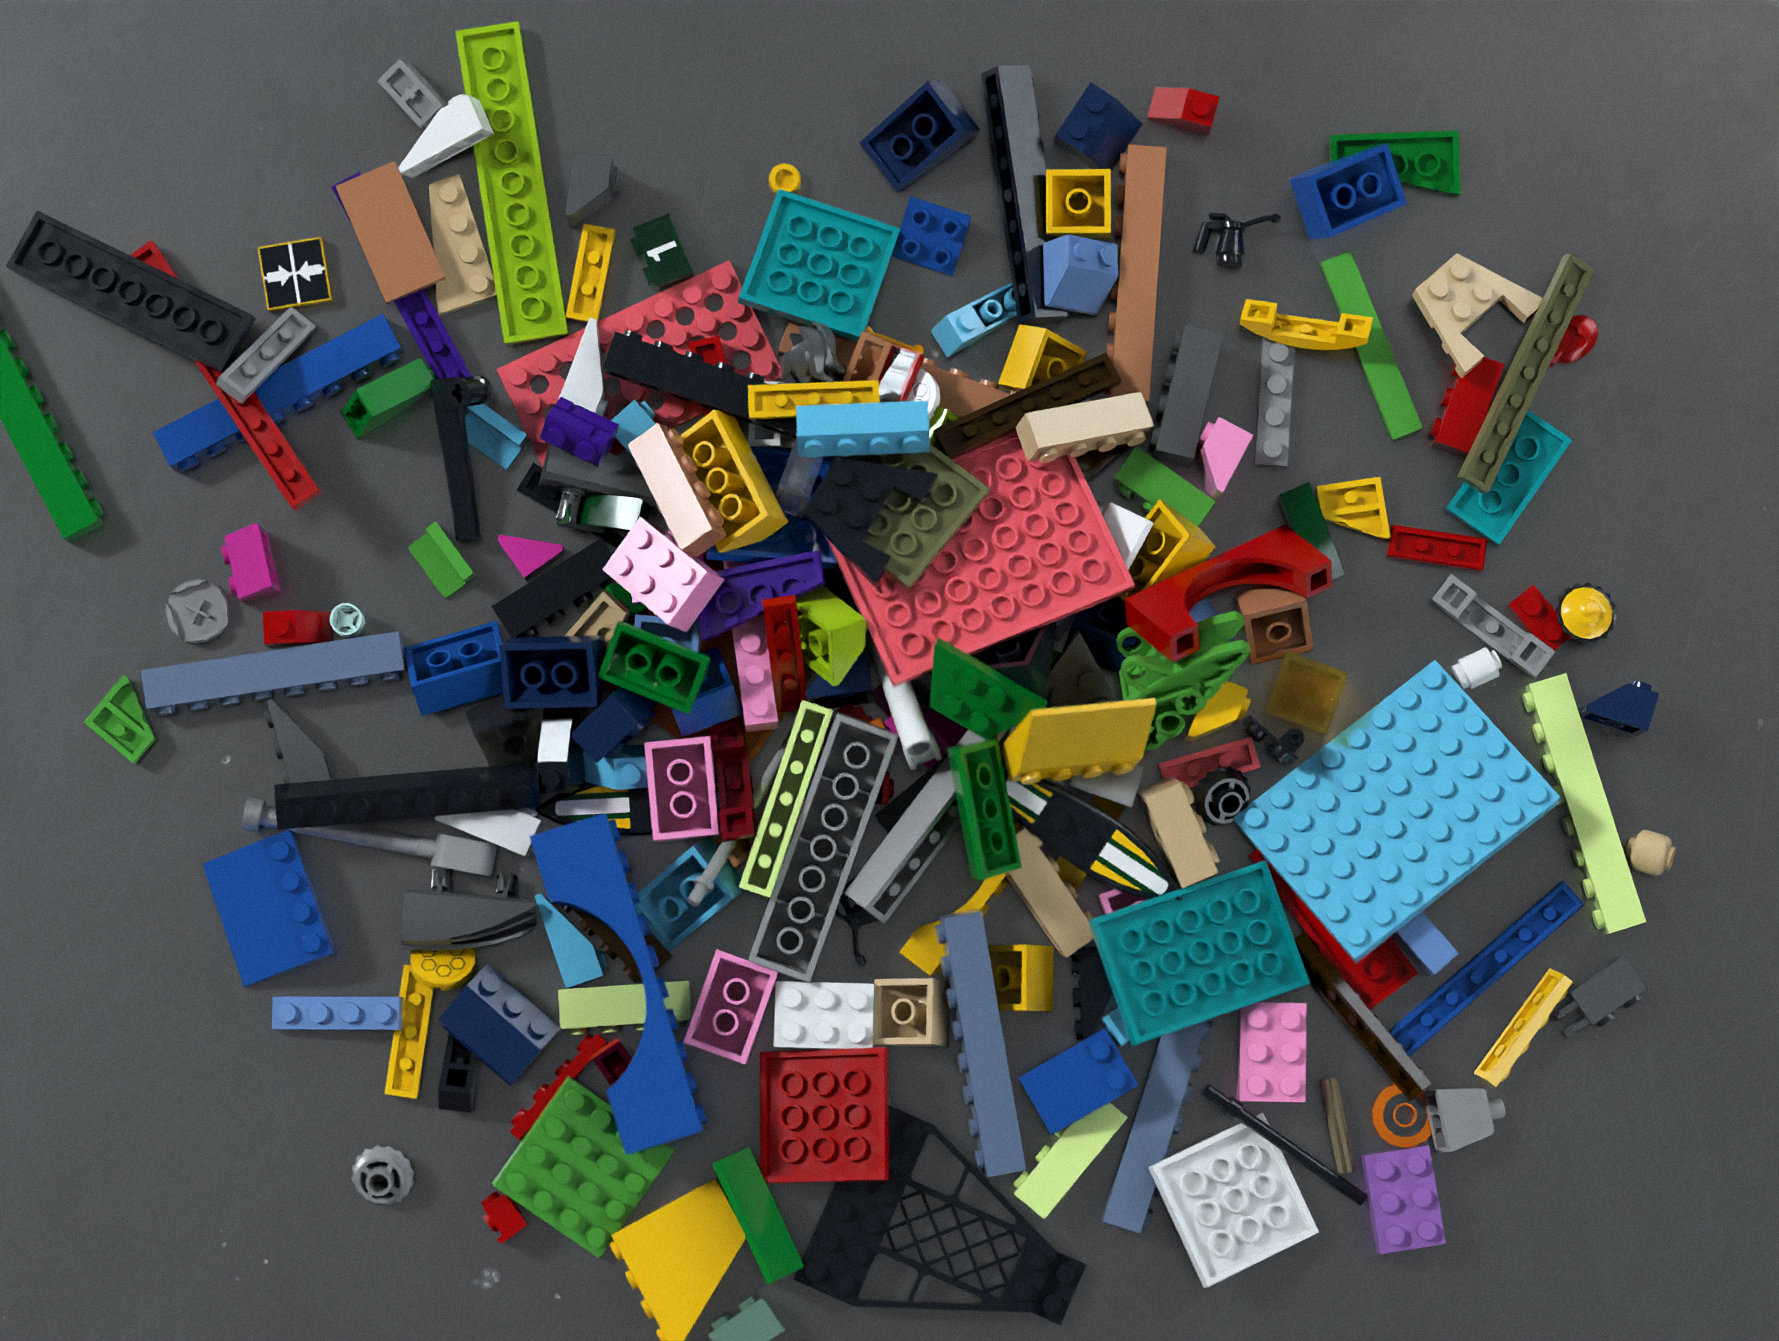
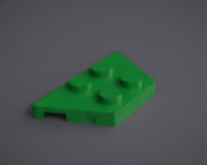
[930,637,1048,740]

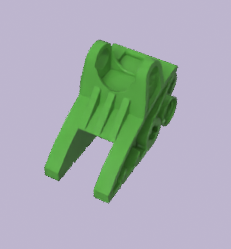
[1116,611,1251,750]

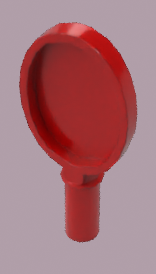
[1547,315,1598,370]

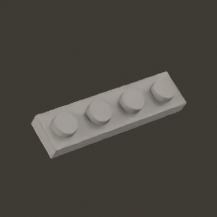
[216,307,316,404]
[1254,337,1295,468]

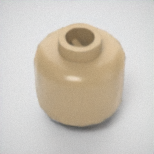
[1625,830,1676,876]

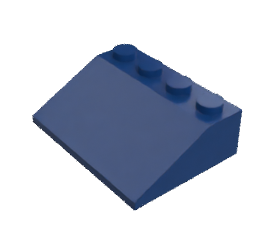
[202,830,337,987]

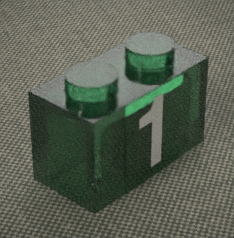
[630,214,694,292]

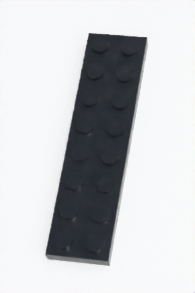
[6,211,256,373]

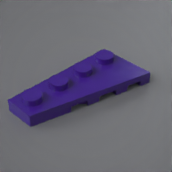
[698,550,826,641]

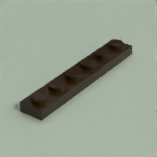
[933,353,1121,460]
[1294,932,1431,1102]

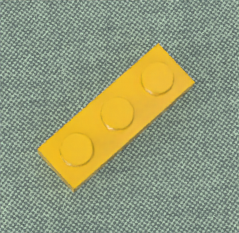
[565,224,616,324]

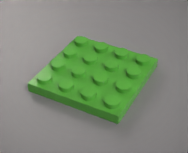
[491,1076,675,1258]

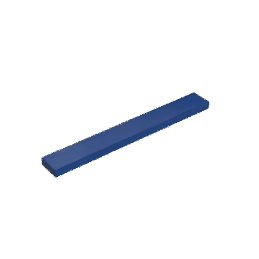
[1366,880,1584,1071]

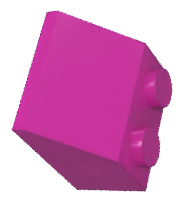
[221,523,281,603]

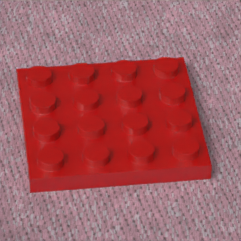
[760,1047,889,1184]

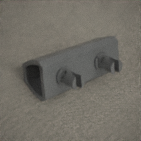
[539,444,663,537]
[400,868,537,950]

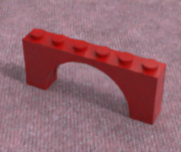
[1125,524,1332,663]

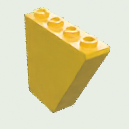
[609,1178,746,1341]

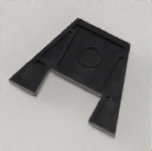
[804,457,938,587]

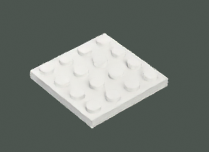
[1148,1113,1319,1288]

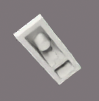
[398,94,494,178]
[558,318,608,417]
[435,808,543,858]

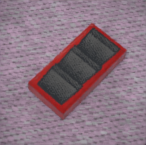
[878,345,924,403]

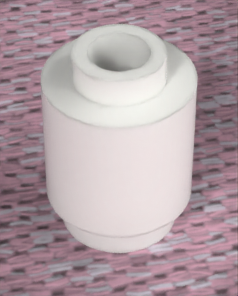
[1451,647,1502,690]

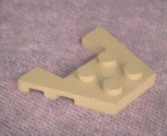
[1412,253,1543,378]

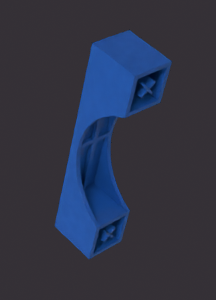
[530,813,707,1155]

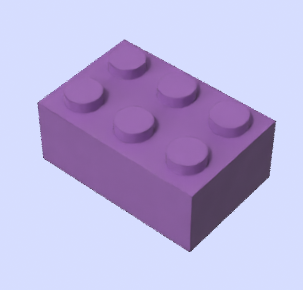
[1360,1145,1446,1254]

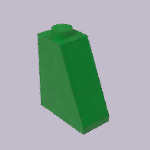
[340,358,435,439]

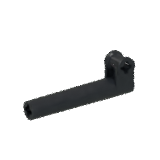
[430,375,492,541]

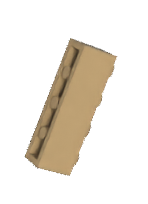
[1015,392,1154,463]
[1005,826,1094,958]

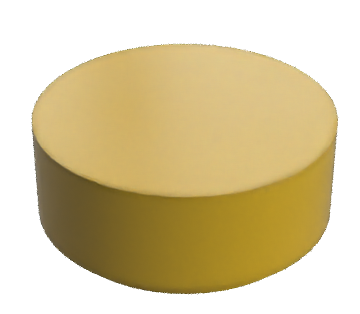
[769,163,801,194]

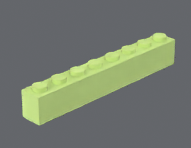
[1522,673,1646,935]

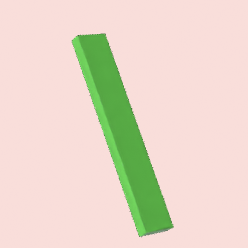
[1320,251,1423,441]

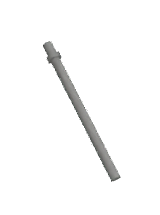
[687,726,793,907]

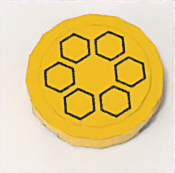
[410,948,475,991]

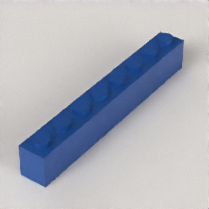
[152,314,404,472]

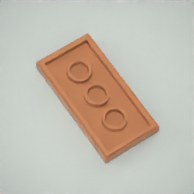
[335,161,446,304]

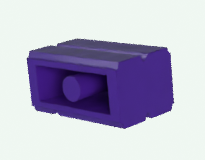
[540,397,619,467]

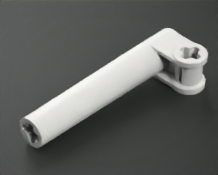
[865,630,942,771]

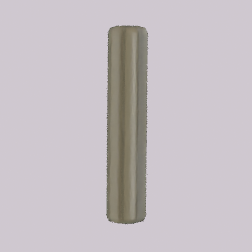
[1320,1077,1355,1174]

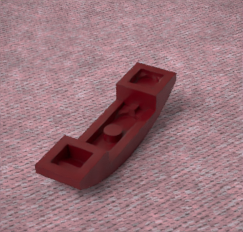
[710,717,756,842]

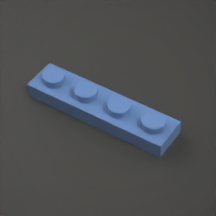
[272,997,403,1030]

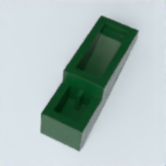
[1277,482,1344,580]
[556,493,651,536]

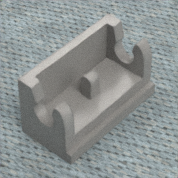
[377,59,448,128]

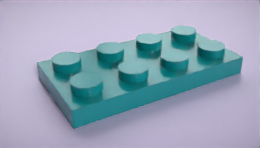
[1445,410,1572,546]

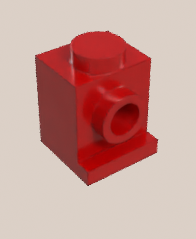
[480,1191,530,1244]

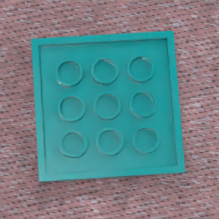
[738,189,901,342]

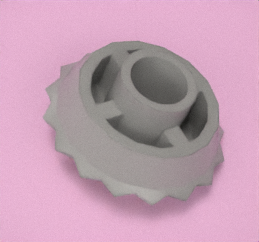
[351,1145,414,1206]

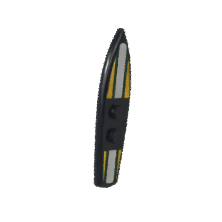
[1004,769,1182,901]
[536,776,721,836]

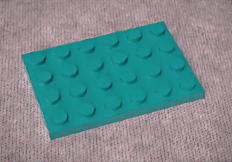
[1088,860,1310,1046]

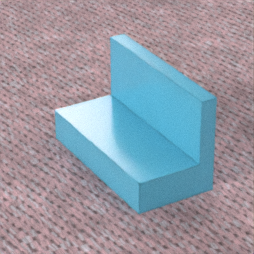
[465,404,530,470]

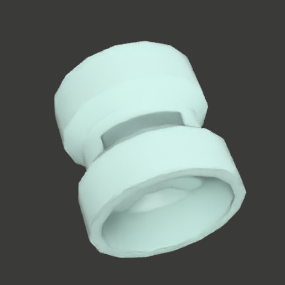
[330,603,366,638]

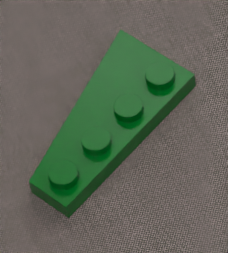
[1329,130,1460,195]

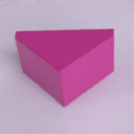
[498,534,565,581]

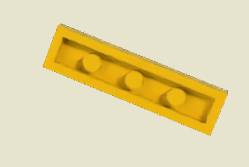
[748,380,880,420]
[384,964,435,1099]
[1474,968,1573,1087]

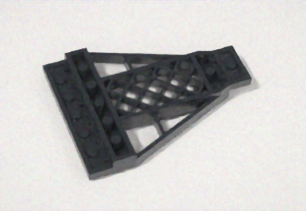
[793,1105,1086,1325]

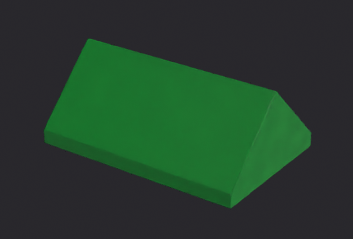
[598,620,710,714]

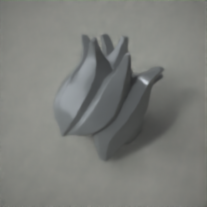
[780,321,846,383]

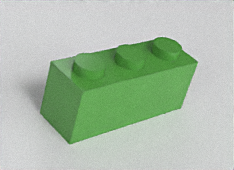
[1112,446,1216,527]

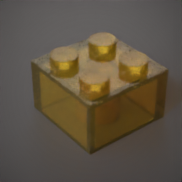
[1262,651,1348,737]

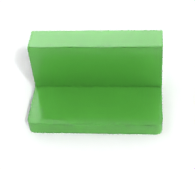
[408,521,477,598]

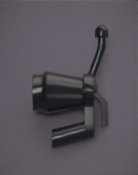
[1193,213,1281,268]
[835,876,879,966]

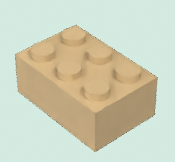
[1137,776,1220,888]

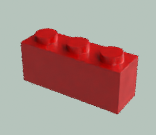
[1430,357,1504,458]

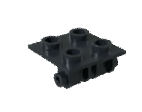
[1242,715,1305,765]

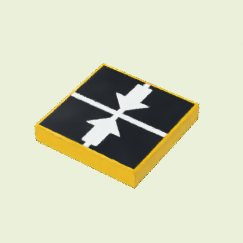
[258,237,333,312]

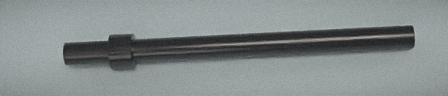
[1202,1084,1367,1205]

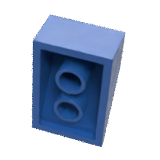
[1290,143,1407,239]
[1019,1028,1139,1135]

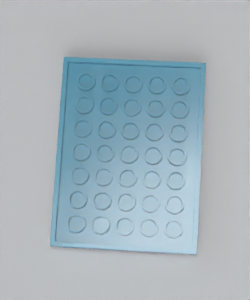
[1233,660,1561,963]

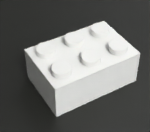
[774,981,874,1049]

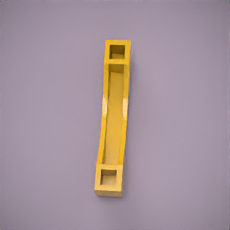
[899,819,1023,976]

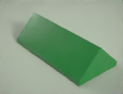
[947,738,1022,880]
[712,1147,804,1285]

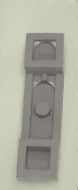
[1431,574,1555,678]

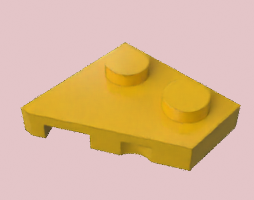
[1316,477,1390,540]

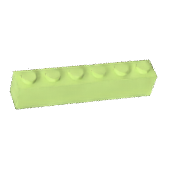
[739,700,833,898]

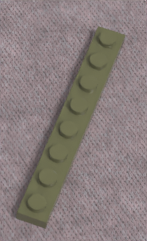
[1457,254,1595,494]

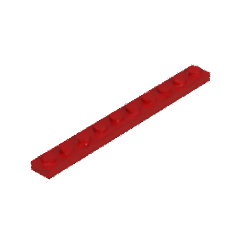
[130,240,322,512]

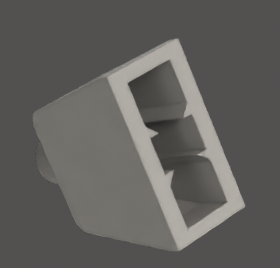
[1423,1088,1505,1153]

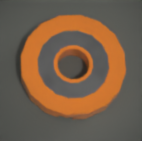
[1371,1084,1432,1148]

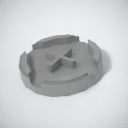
[165,579,231,644]

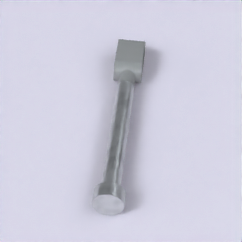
[242,797,498,877]

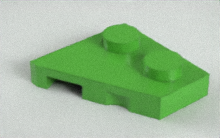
[83,675,156,764]

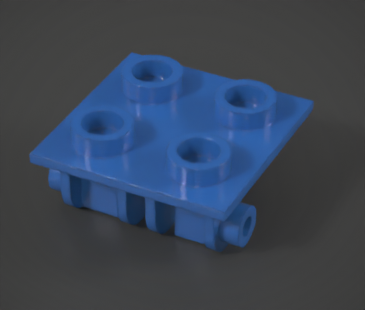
[892,196,971,276]

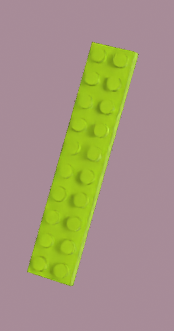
[455,21,569,346]

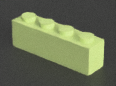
[558,981,692,1035]
[1013,1102,1128,1219]

